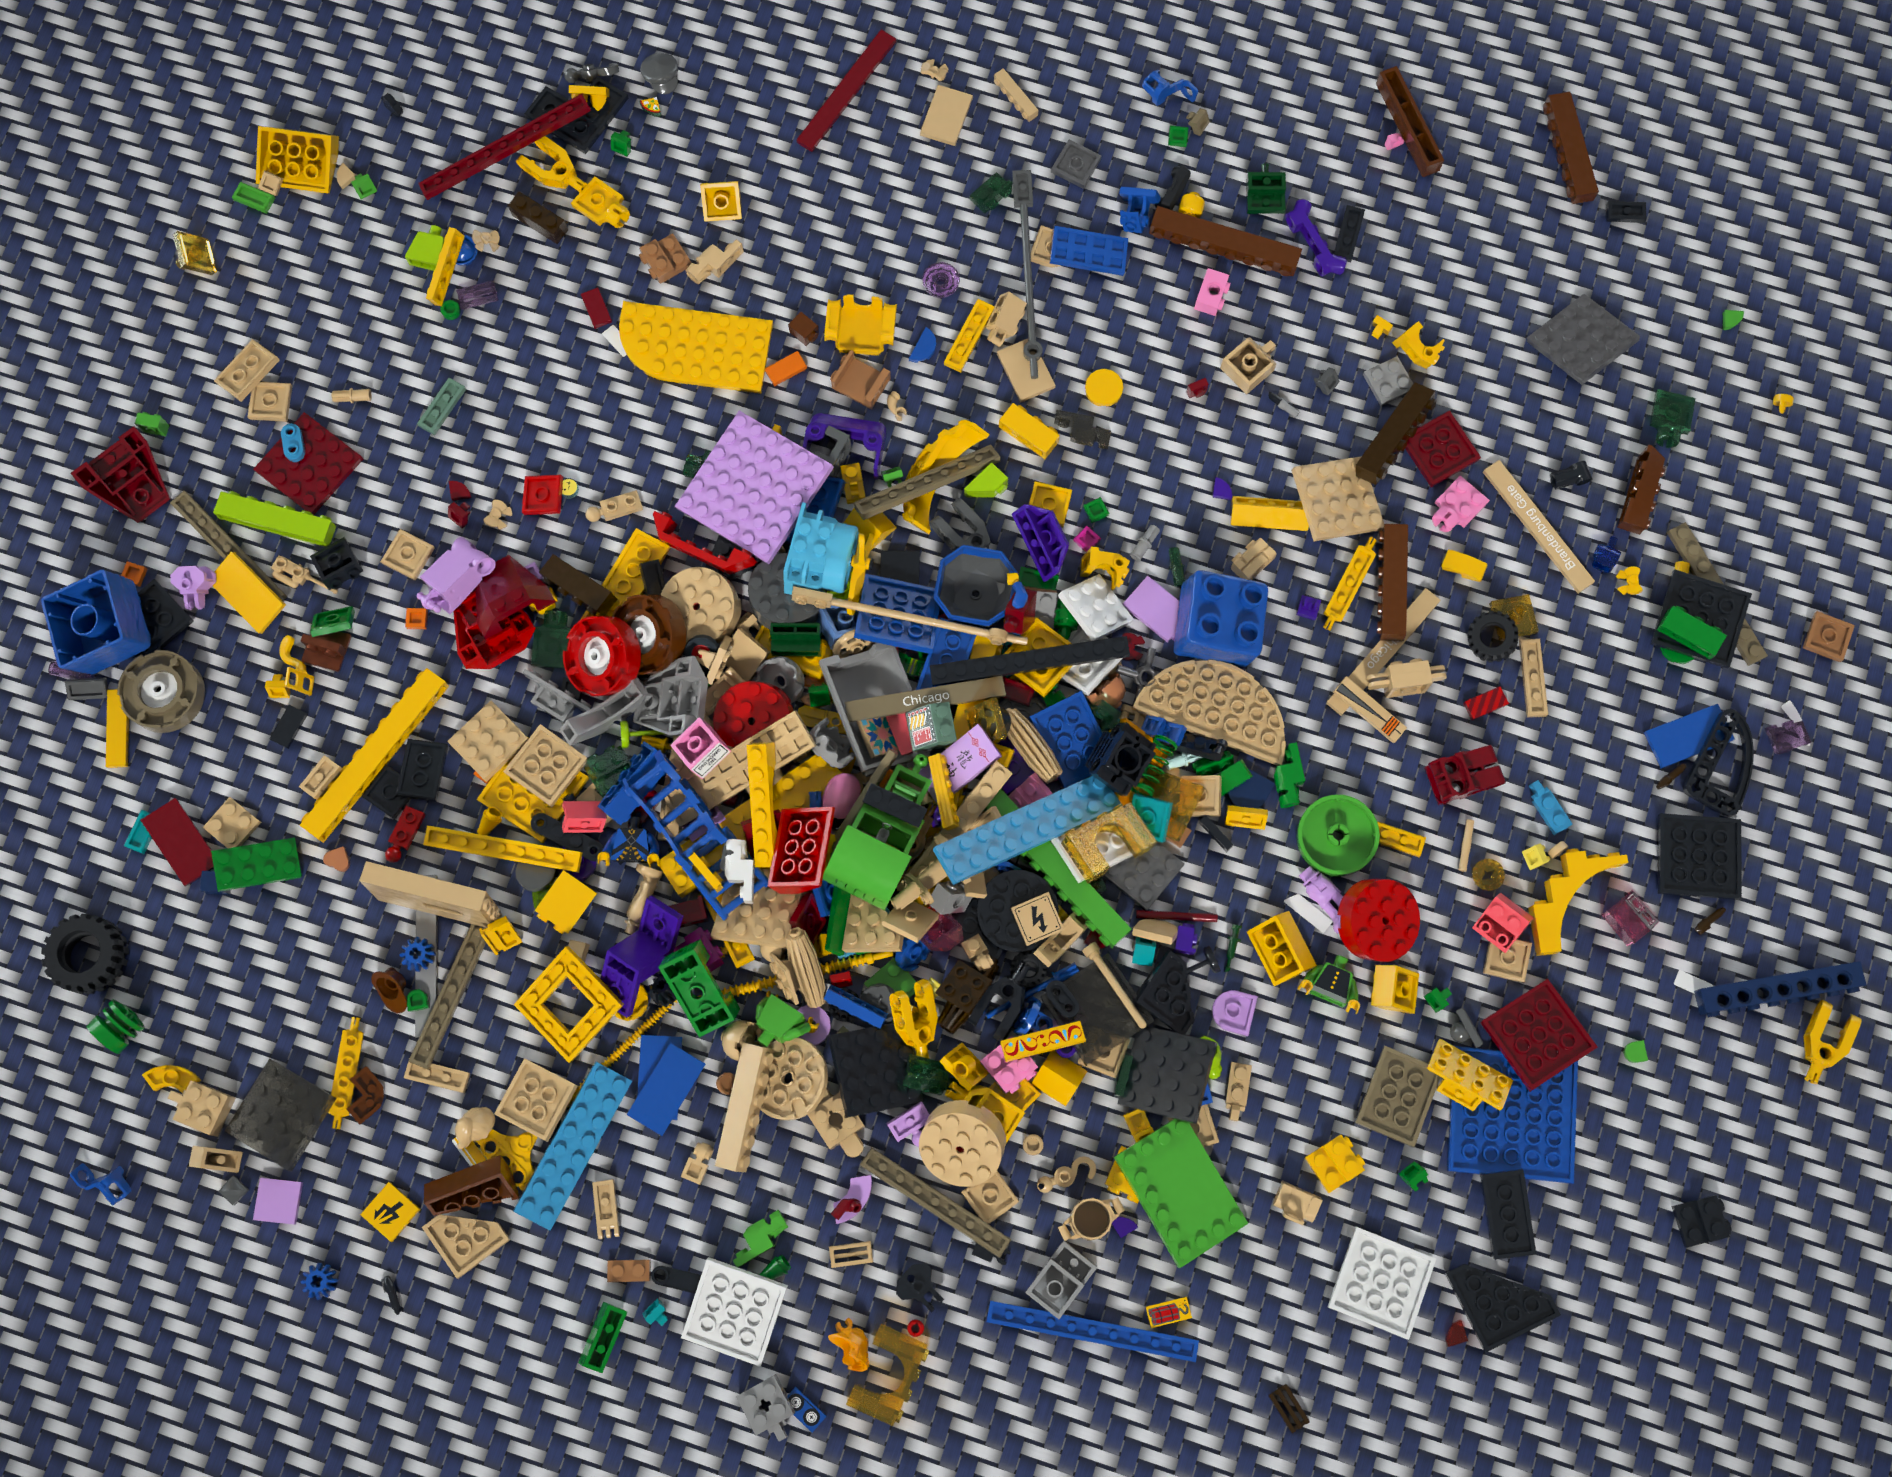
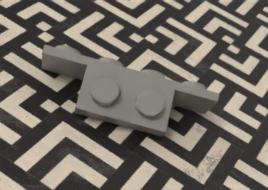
[523,669,592,723]

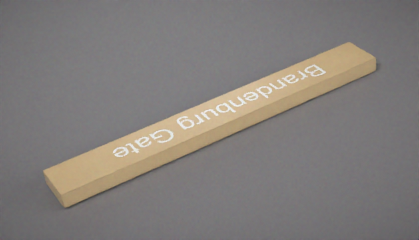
[1483,460,1595,594]

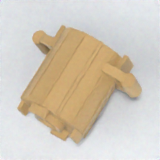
[1058,1197,1125,1241]

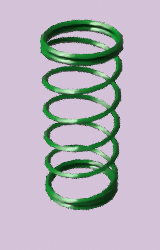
[1131,735,1178,797]

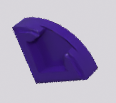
[1212,477,1232,500]
[1112,1217,1138,1238]

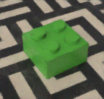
[134,412,169,436]

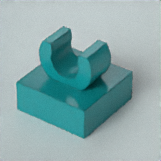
[642,1298,668,1326]

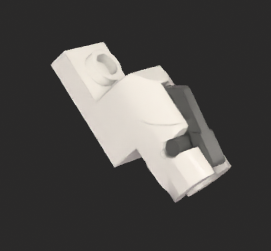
[720,839,755,904]

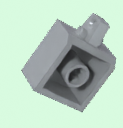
[736,1374,795,1442]

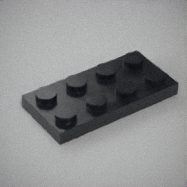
[1480,1169,1537,1260]

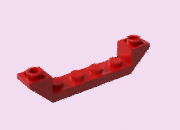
[653,511,757,575]

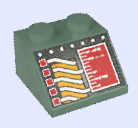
[905,702,957,752]

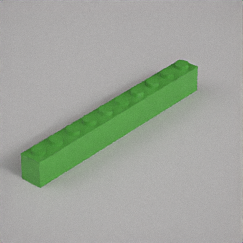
[982,789,1132,948]

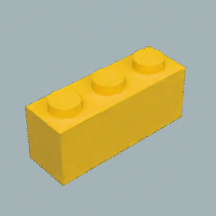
[999,403,1060,459]

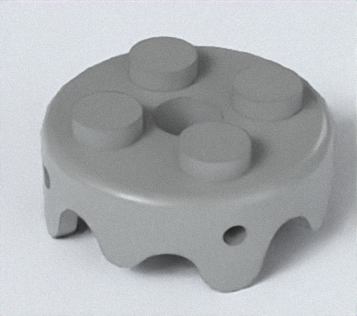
[756,656,805,704]
[810,718,855,768]

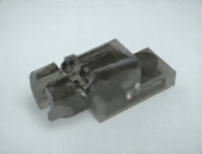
[1054,410,1111,450]

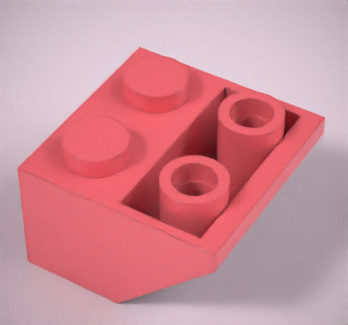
[1472,893,1534,953]

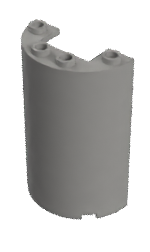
[819,643,934,777]

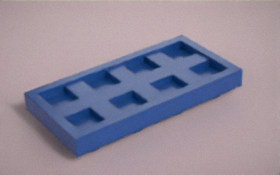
[1049,226,1128,276]

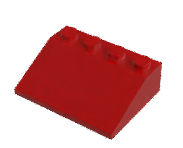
[767,807,835,894]

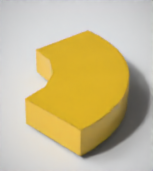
[142,1065,202,1093]

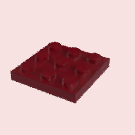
[1405,410,1481,487]

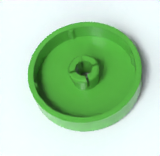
[1296,795,1380,877]

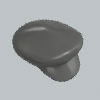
[640,53,678,94]

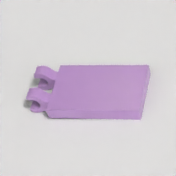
[1123,576,1179,643]

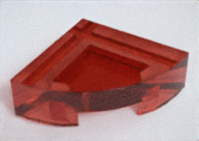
[1446,1320,1468,1347]

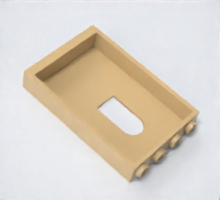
[359,861,502,928]

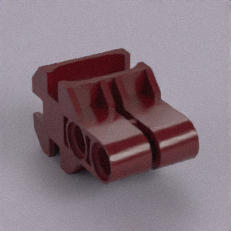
[1425,745,1506,805]

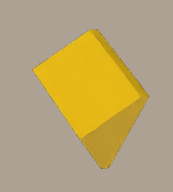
[700,181,742,221]
[844,508,897,550]
[1031,1050,1087,1106]

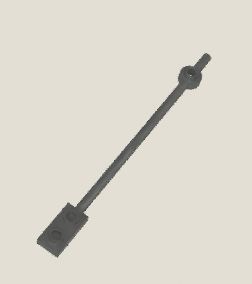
[1012,170,1043,379]

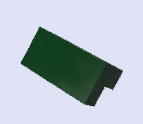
[770,623,823,657]

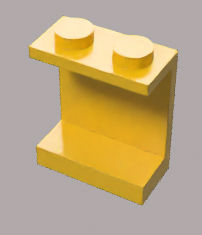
[535,870,597,934]

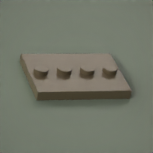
[1355,1046,1440,1147]

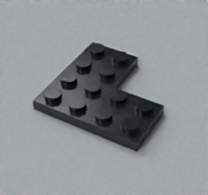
[524,76,629,154]

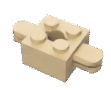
[1366,658,1447,698]
[808,1088,865,1157]

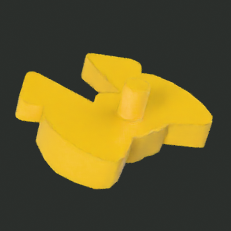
[1616,567,1643,595]

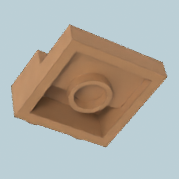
[639,233,692,284]

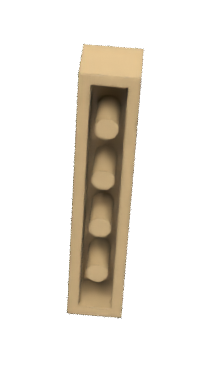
[994,68,1038,122]

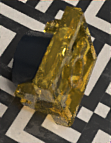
[964,698,1011,744]

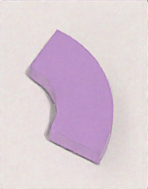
[833,1175,872,1224]

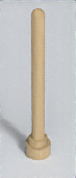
[1082,942,1147,1028]

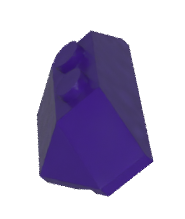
[1012,504,1069,582]

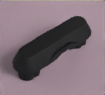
[1155,165,1191,210]

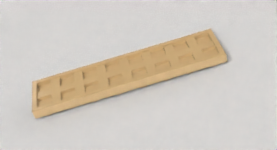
[664,711,817,827]

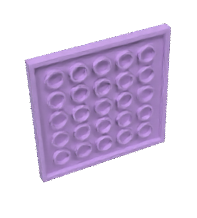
[675,411,834,564]

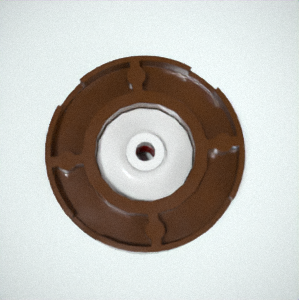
[612,594,687,675]

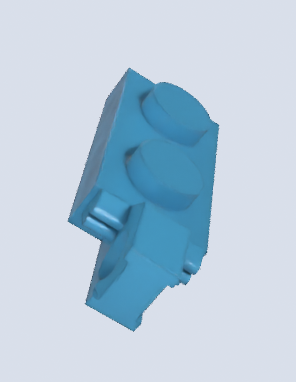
[1529,780,1573,836]

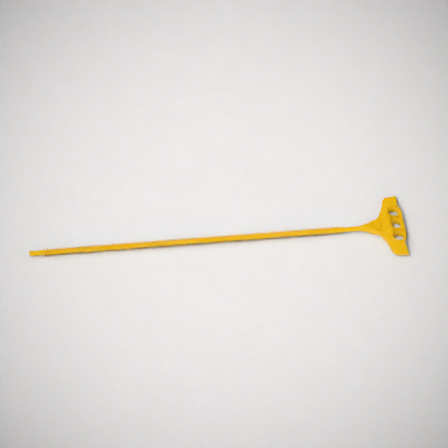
[476,944,728,1192]

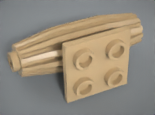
[1006,708,1063,784]
[769,927,826,1008]

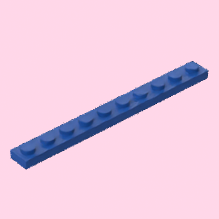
[986,1301,1199,1362]

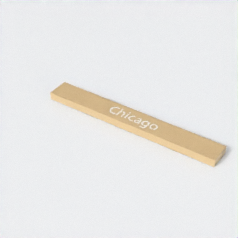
[1326,588,1441,716]

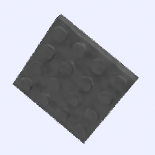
[1527,294,1640,385]

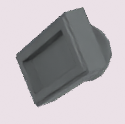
[1450,1008,1483,1048]

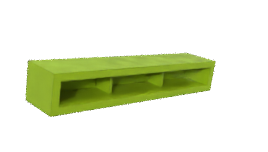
[213,491,336,547]

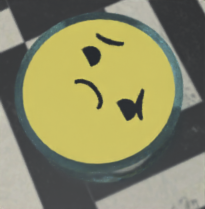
[562,478,579,499]

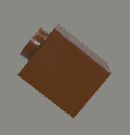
[788,312,819,346]

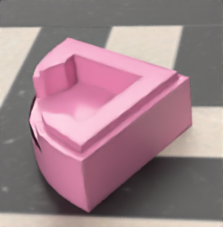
[1385,133,1404,150]

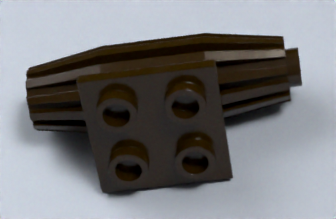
[935,956,1000,1034]

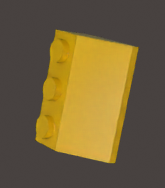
[1247,911,1317,986]

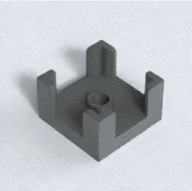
[813,426,851,478]

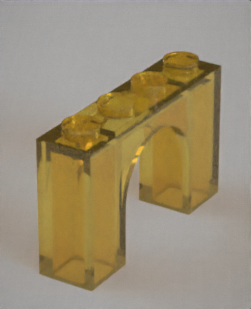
[1061,802,1157,883]
[846,1323,930,1426]

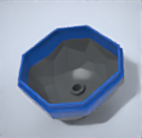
[933,545,1018,627]

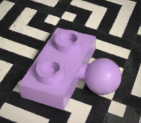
[886,1101,930,1147]

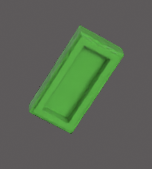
[232,182,275,214]

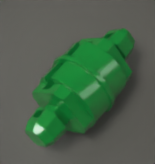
[1054,588,1079,640]

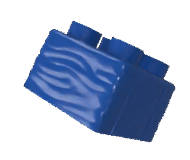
[41,570,151,675]
[1174,570,1268,668]

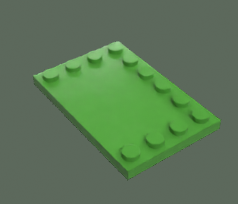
[1114,1119,1248,1268]

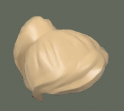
[455,1107,495,1149]

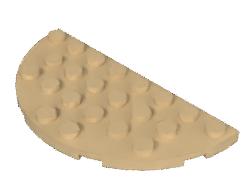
[1132,660,1286,766]

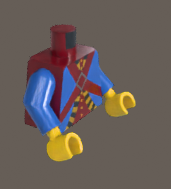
[1003,573,1037,635]

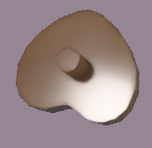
[716,1072,735,1095]

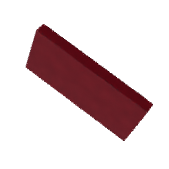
[141,798,214,886]

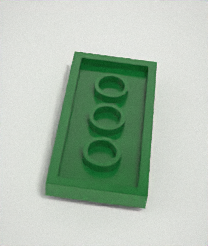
[211,838,302,892]

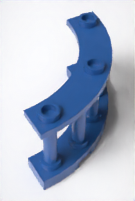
[622,750,728,870]

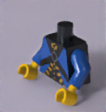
[597,817,661,868]

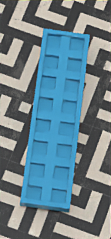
[513,1061,632,1230]

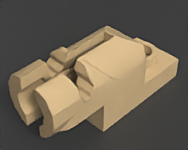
[685,239,744,284]

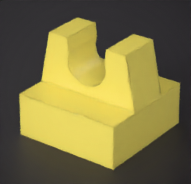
[1522,843,1550,870]

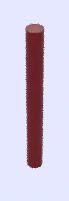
[1136,910,1218,922]

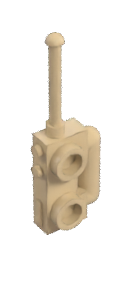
[271,555,338,594]

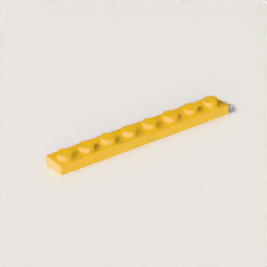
[423,825,583,873]

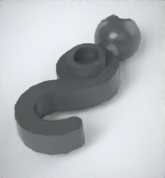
[564,63,619,83]

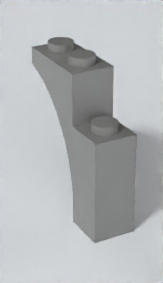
[559,678,648,746]

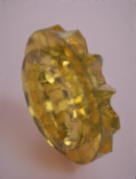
[1472,859,1505,891]

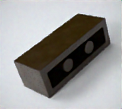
[508,191,568,244]

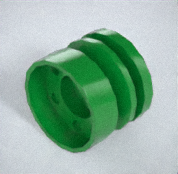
[86,999,145,1054]

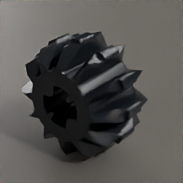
[649,973,677,1007]

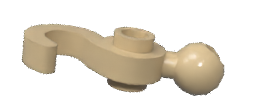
[1037,1156,1096,1193]

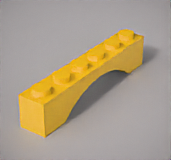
[747,742,777,867]

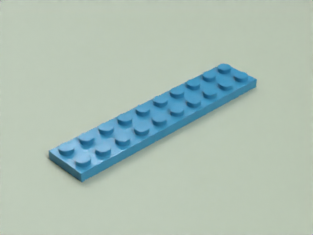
[933,776,1122,885]

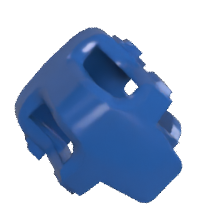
[1142,69,1198,106]
[70,1163,131,1206]

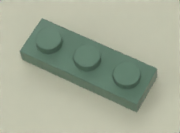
[417,378,466,436]

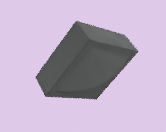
[218,1175,250,1206]

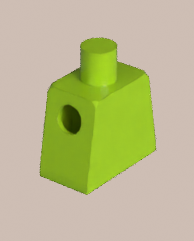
[405,225,444,271]

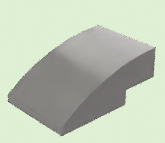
[1025,1240,1097,1319]

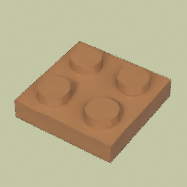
[1803,611,1855,662]

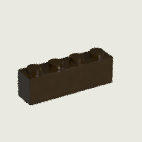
[539,554,617,616]

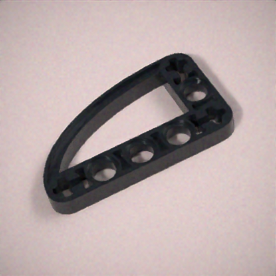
[1683,709,1754,816]

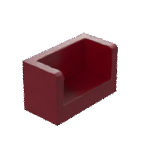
[666,895,709,928]

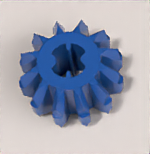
[399,937,436,972]
[300,1263,338,1300]

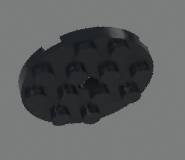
[977,870,1059,952]

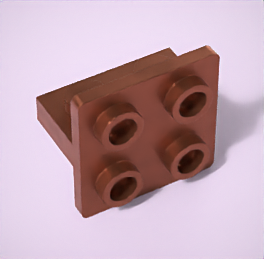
[301,631,351,672]

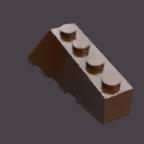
[1617,445,1666,535]
[424,1155,520,1216]

